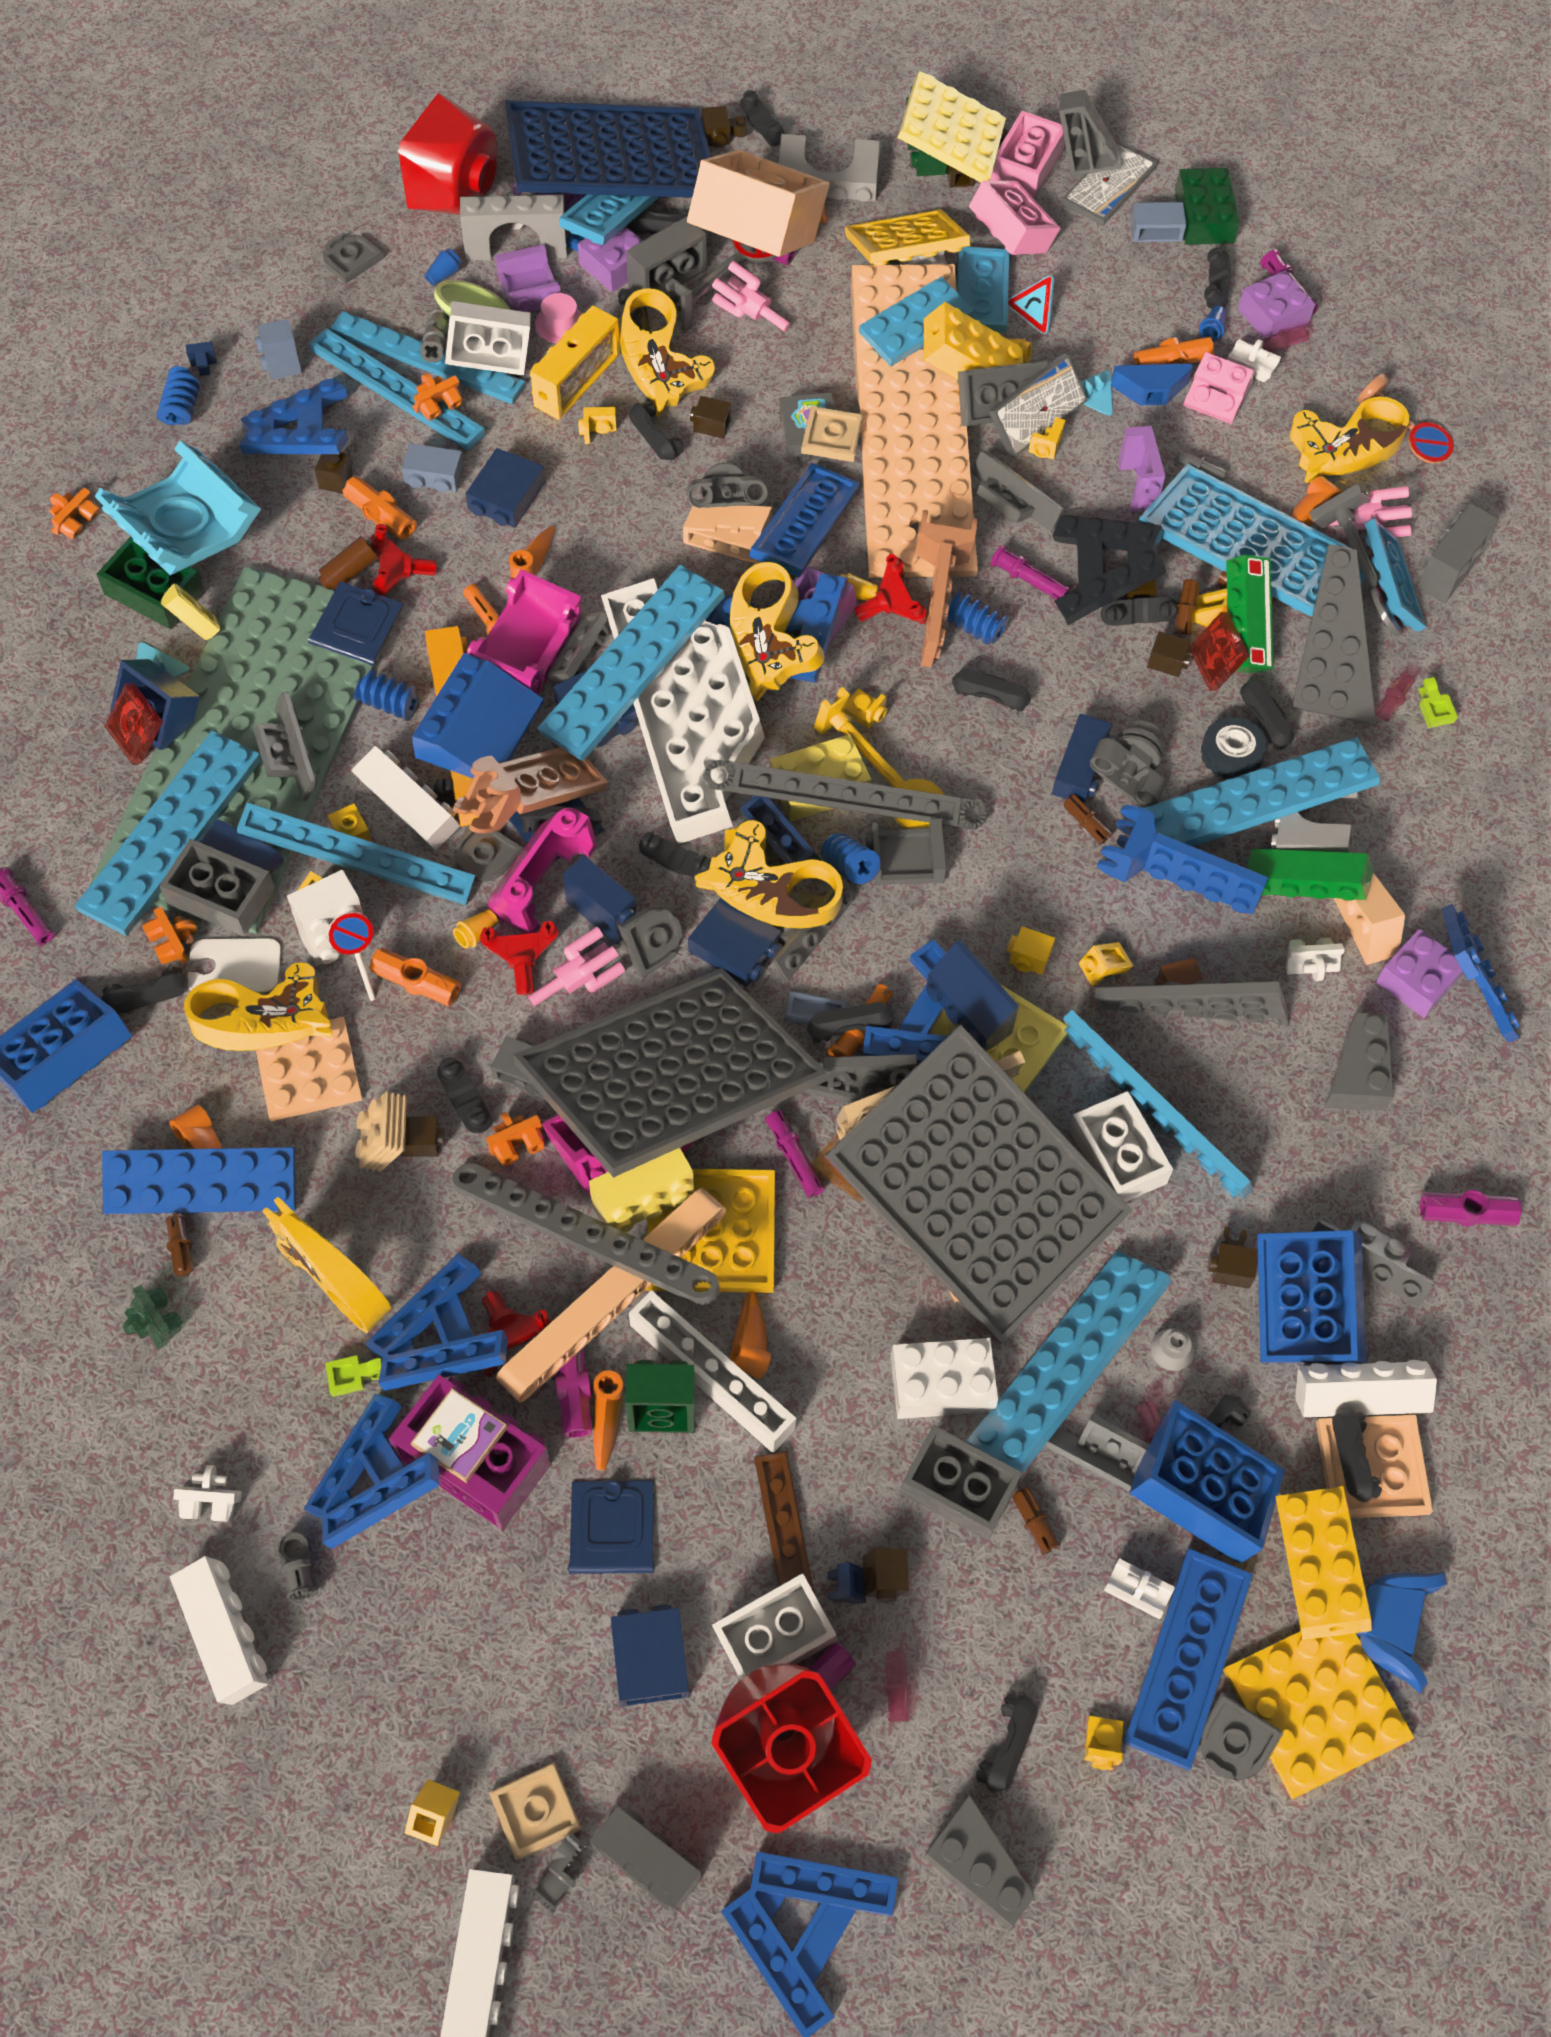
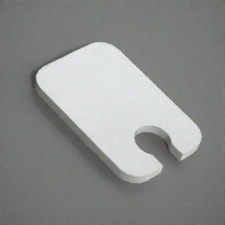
[187,938,281,993]

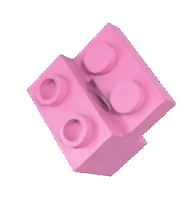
[1183,352,1254,424]

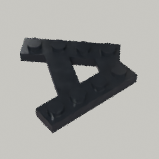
[1052,514,1166,625]

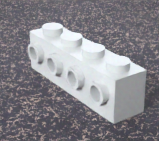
[351,746,460,850]
[1295,1360,1437,1417]
[170,1556,268,1705]

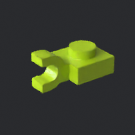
[1418,677,1458,728]
[325,1355,382,1397]

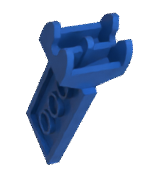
[1097,805,1268,915]

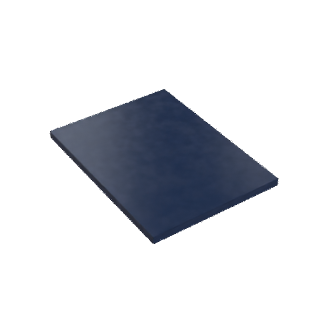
[504,100,711,198]

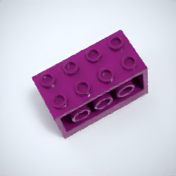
[389,1374,551,1531]

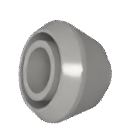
[1151,1328,1195,1371]

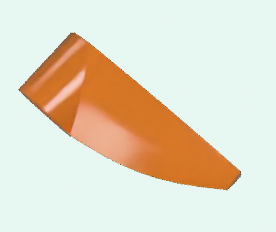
[1289,476,1343,526]
[509,525,555,578]
[169,1105,222,1149]
[729,1291,771,1379]
[593,1370,624,1470]

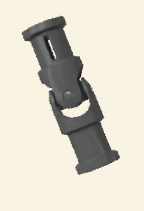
[420,308,450,363]

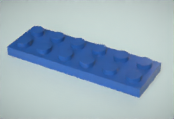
[749,463,860,578]
[102,1147,296,1214]
[1123,1548,1253,1771]

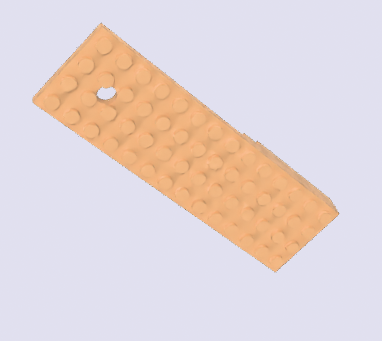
[850,264,978,578]

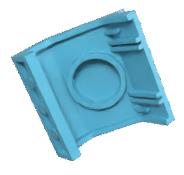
[95,441,261,575]

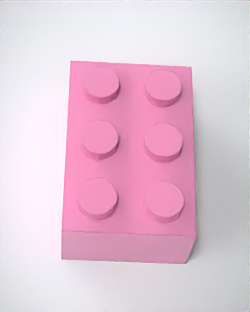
[990,111,1065,197]
[969,181,1060,255]

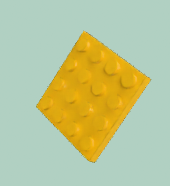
[845,209,970,266]
[646,1169,775,1293]
[1223,1631,1414,1800]

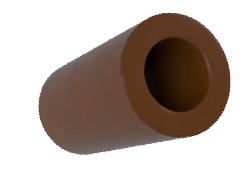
[318,535,379,590]

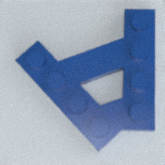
[239,378,349,454]
[715,573,849,693]
[1442,903,1521,1042]
[862,939,987,1065]
[365,1254,508,1391]
[304,1394,440,1549]
[721,1852,898,2037]

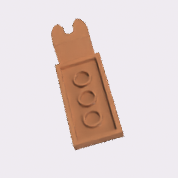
[915,510,977,667]
[453,747,608,834]

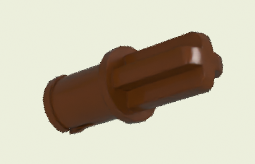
[1174,579,1200,635]
[1063,794,1113,846]
[165,1213,193,1277]
[1012,1488,1061,1555]

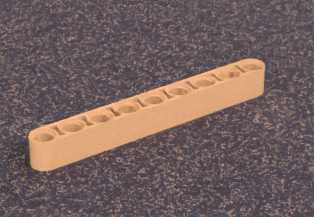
[496,1188,726,1403]

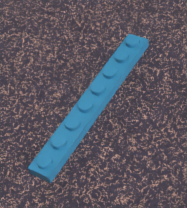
[330,311,525,404]
[309,328,485,451]
[237,803,475,905]

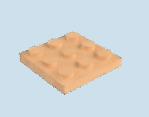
[256,1016,362,1122]
[1316,1415,1433,1518]

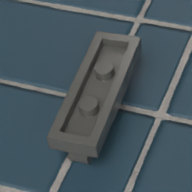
[546,611,609,682]
[822,1054,917,1092]

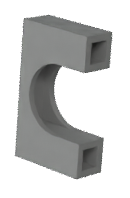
[778,134,880,202]
[460,195,567,260]
[1271,756,1358,853]

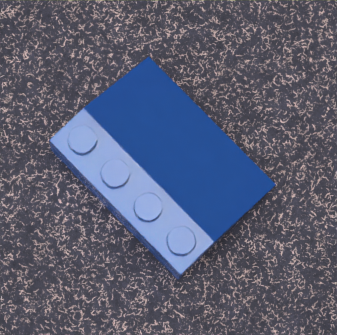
[412,653,544,778]
[0,979,132,1113]
[1257,1230,1366,1364]
[1129,1400,1285,1564]

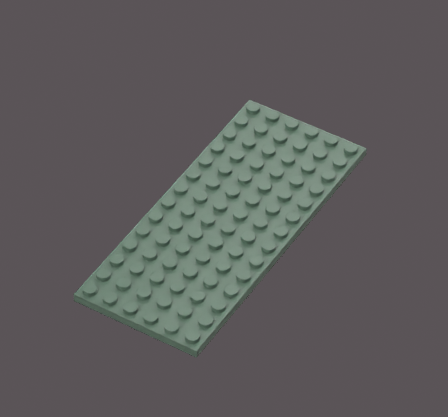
[89,567,397,934]

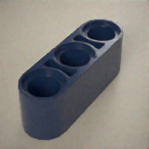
[197,819,285,879]

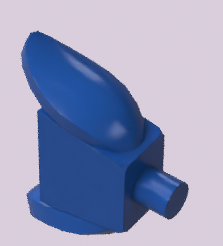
[1356,1572,1447,1694]

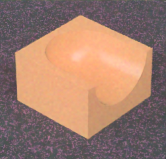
[687,150,830,257]

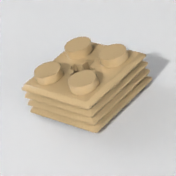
[355,1091,407,1172]

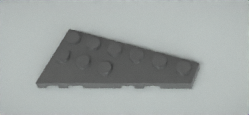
[1291,544,1376,726]
[1094,979,1289,1026]

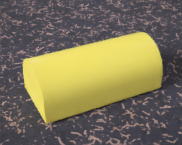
[161,584,220,640]

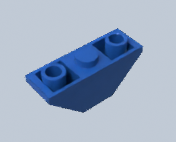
[1111,364,1193,406]

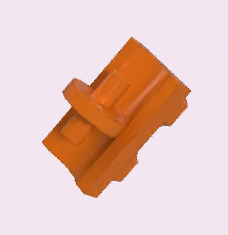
[412,373,463,421]
[49,487,99,539]
[142,907,197,965]
[486,1112,545,1167]

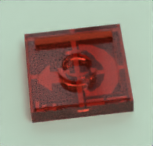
[1189,612,1250,691]
[104,683,163,765]

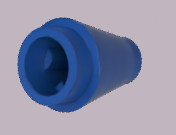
[424,248,462,286]
[1199,306,1226,341]

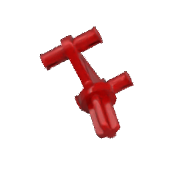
[370,524,437,597]
[854,554,927,624]
[480,920,559,996]
[482,1291,552,1377]

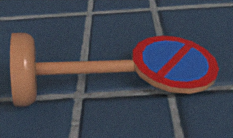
[1357,373,1454,463]

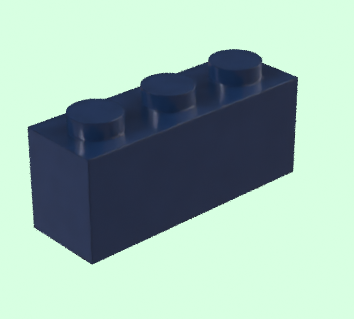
[1051,713,1114,804]
[739,796,822,864]

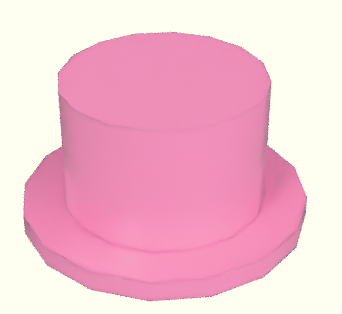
[535,293,582,343]

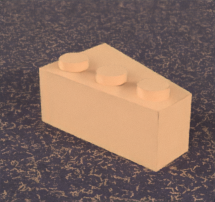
[683,506,772,564]
[1334,873,1405,965]

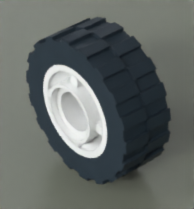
[1201,716,1267,779]

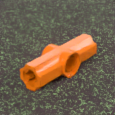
[1133,337,1214,365]
[343,477,417,540]
[369,947,462,1007]

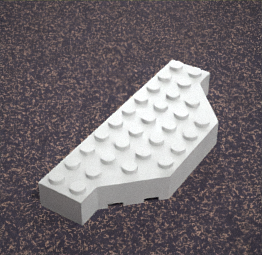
[601,578,765,844]

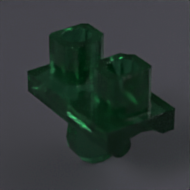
[122,1285,182,1350]

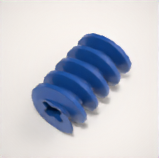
[156,366,201,425]
[946,592,1009,645]
[354,669,418,721]
[821,833,881,884]

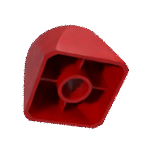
[398,93,497,215]
[711,1664,872,1833]

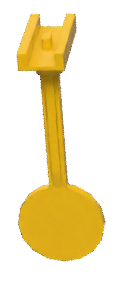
[813,687,944,829]

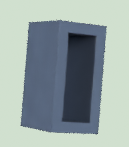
[1130,202,1186,242]
[255,319,302,380]
[401,443,464,492]

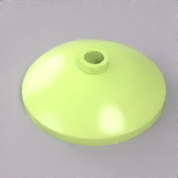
[434,280,510,316]

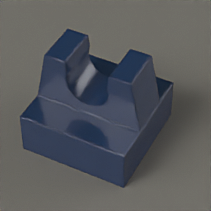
[186,341,217,376]
[827,1562,867,1604]

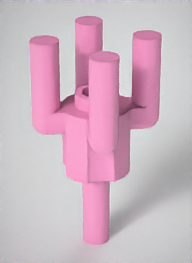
[712,261,790,332]
[1329,486,1412,537]
[528,926,626,1007]

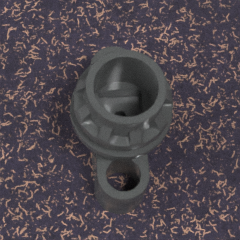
[687,463,768,508]
[1090,720,1166,808]

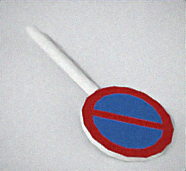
[328,911,375,1001]

